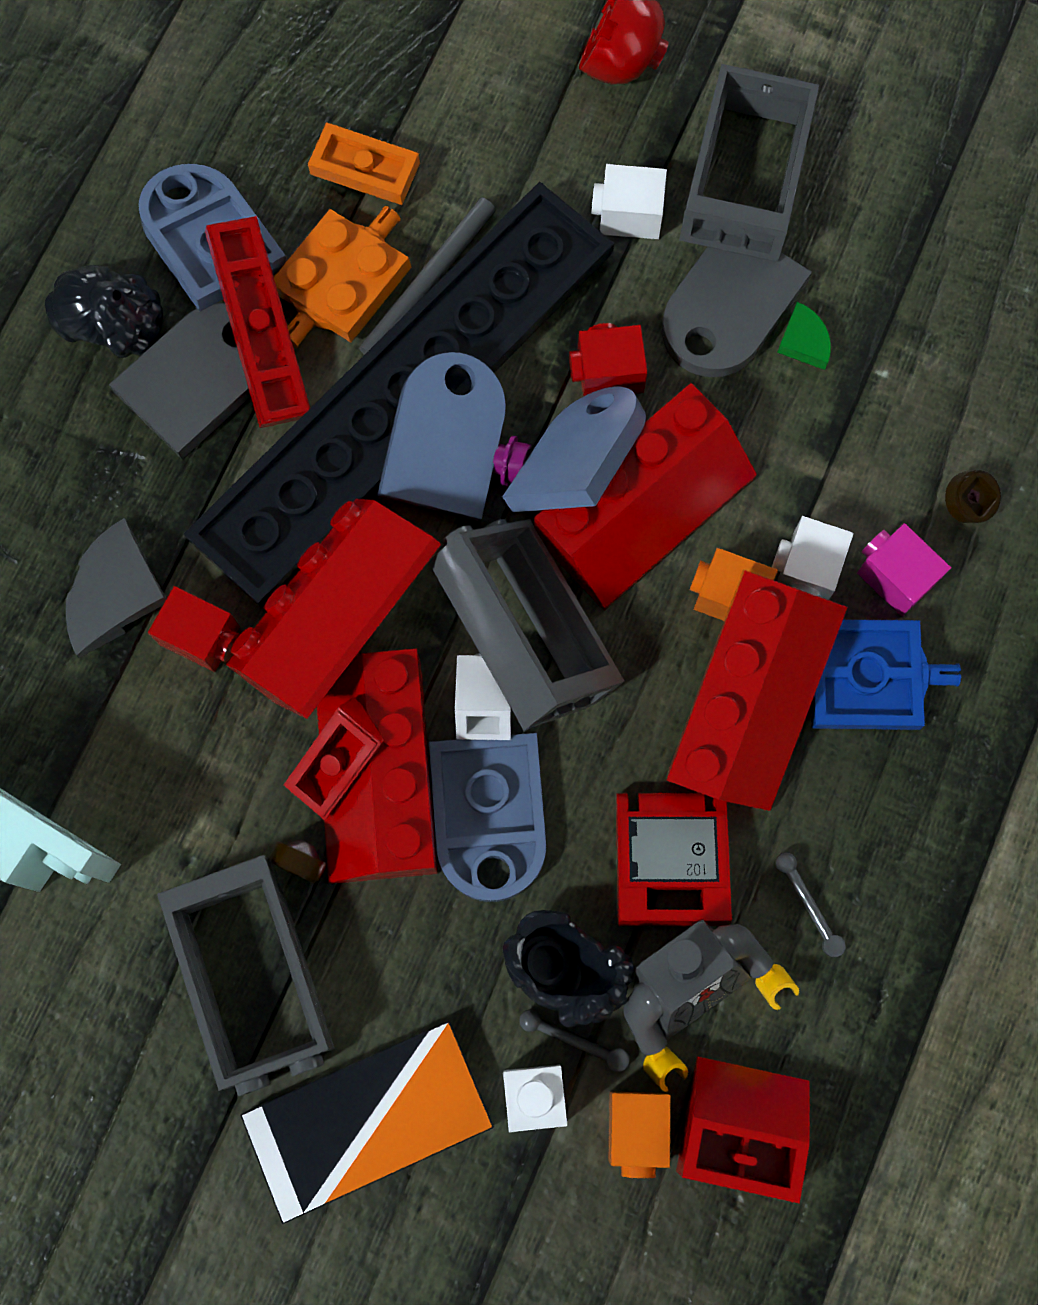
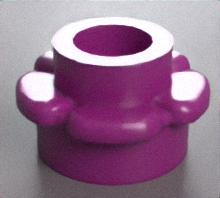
[492,436,532,486]

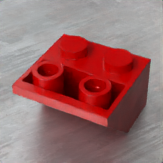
[676,1056,810,1204]

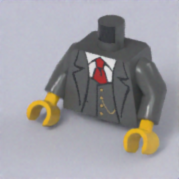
[623,920,799,1092]

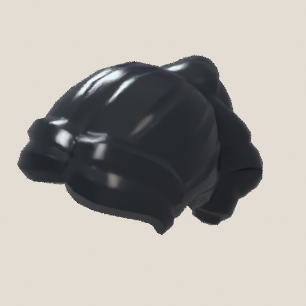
[45,265,163,358]
[503,910,635,1027]

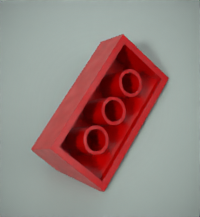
[534,383,757,611]
[226,498,441,719]
[667,570,848,811]
[317,648,438,884]

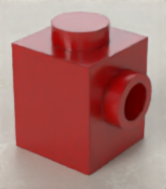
[569,323,647,396]

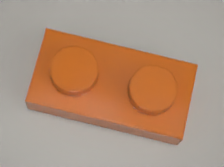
[308,122,420,205]

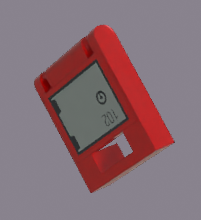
[616,793,732,926]

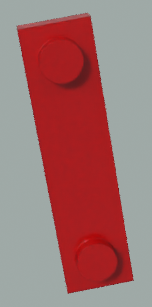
[205,216,310,428]

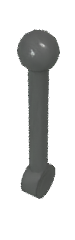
[776,852,846,957]
[519,1009,629,1072]

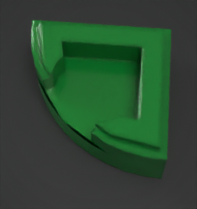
[777,302,831,370]

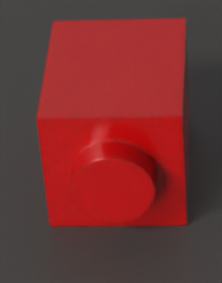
[148,586,240,672]

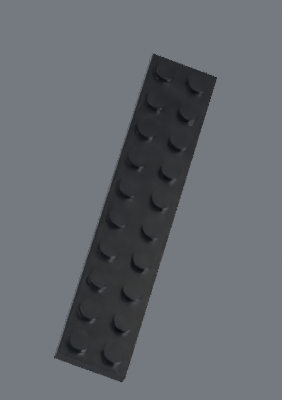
[184,182,614,608]

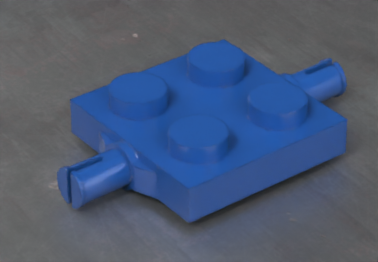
[811,620,961,730]

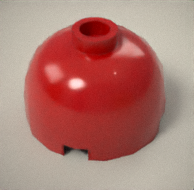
[579,0,669,85]

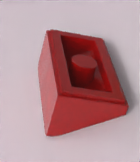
[284,697,384,820]

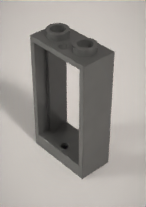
[679,64,819,262]
[429,519,625,730]
[157,855,335,1097]

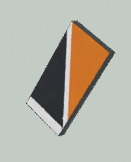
[240,1021,495,1224]

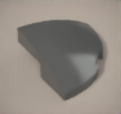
[66,518,166,658]

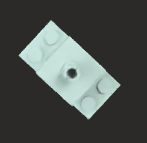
[0,788,121,892]

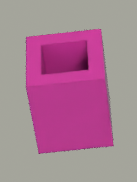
[857,523,951,617]

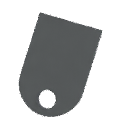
[662,247,812,377]
[109,303,251,459]

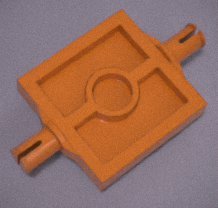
[274,206,412,348]

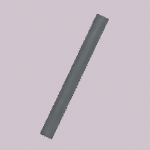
[359,197,496,355]

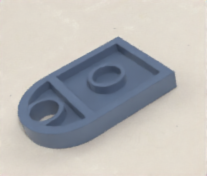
[139,164,286,312]
[377,352,506,521]
[502,387,646,512]
[429,733,546,902]

